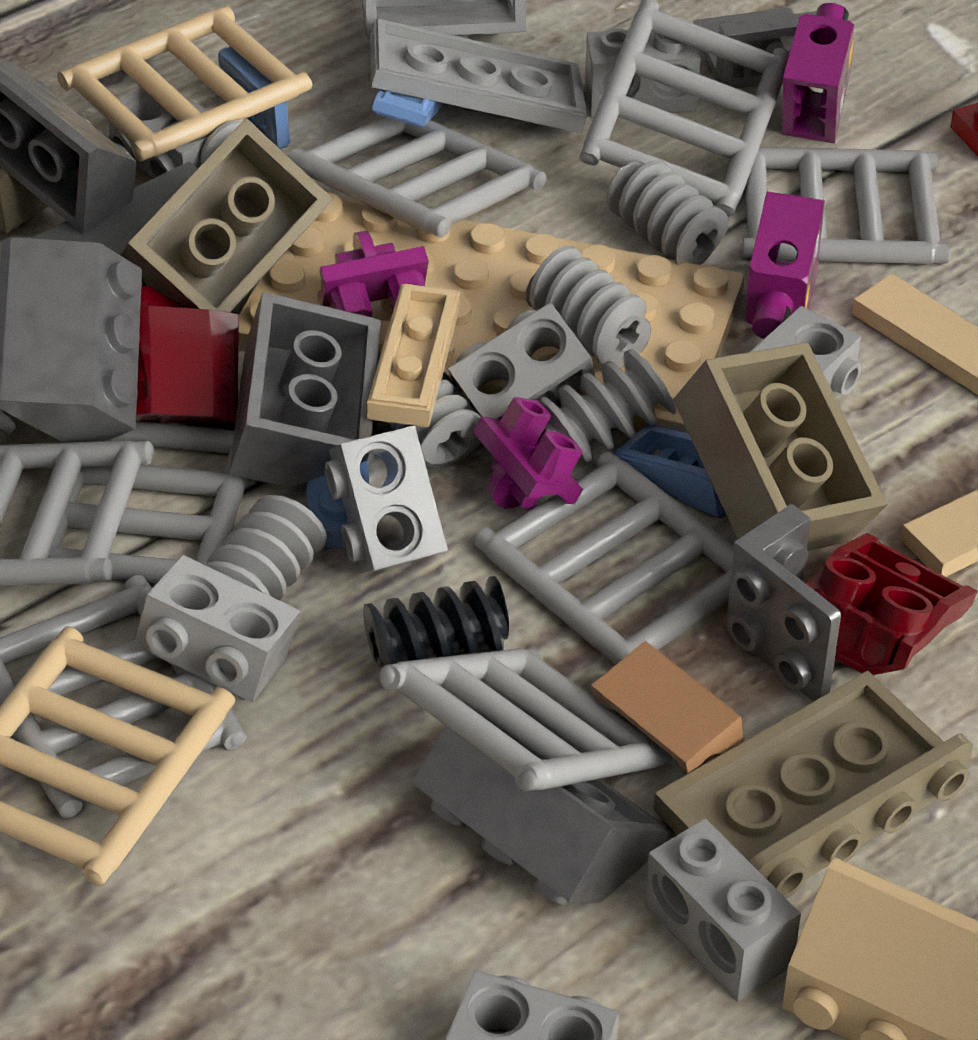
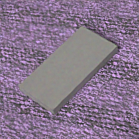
[370,19,587,133]

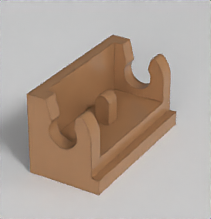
[591,641,744,773]

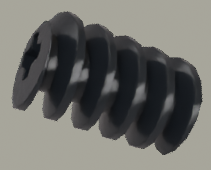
[363,576,509,668]

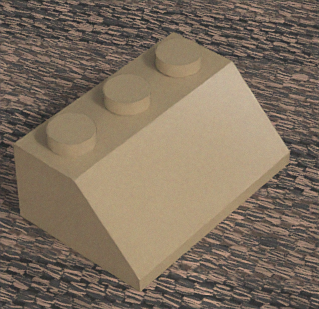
[782,857,978,1040]

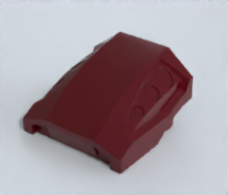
[136,306,239,429]
[804,533,978,675]

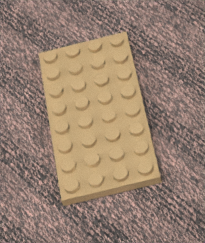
[238,192,745,434]

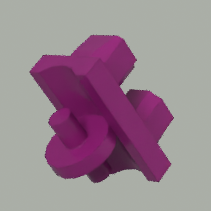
[317,230,429,318]
[473,397,584,509]

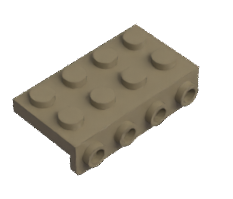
[654,671,973,898]

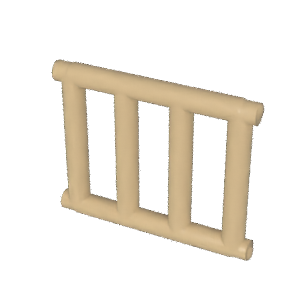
[57,5,312,162]
[0,626,235,886]

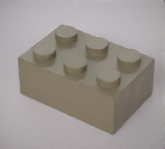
[121,118,333,313]
[673,342,888,551]

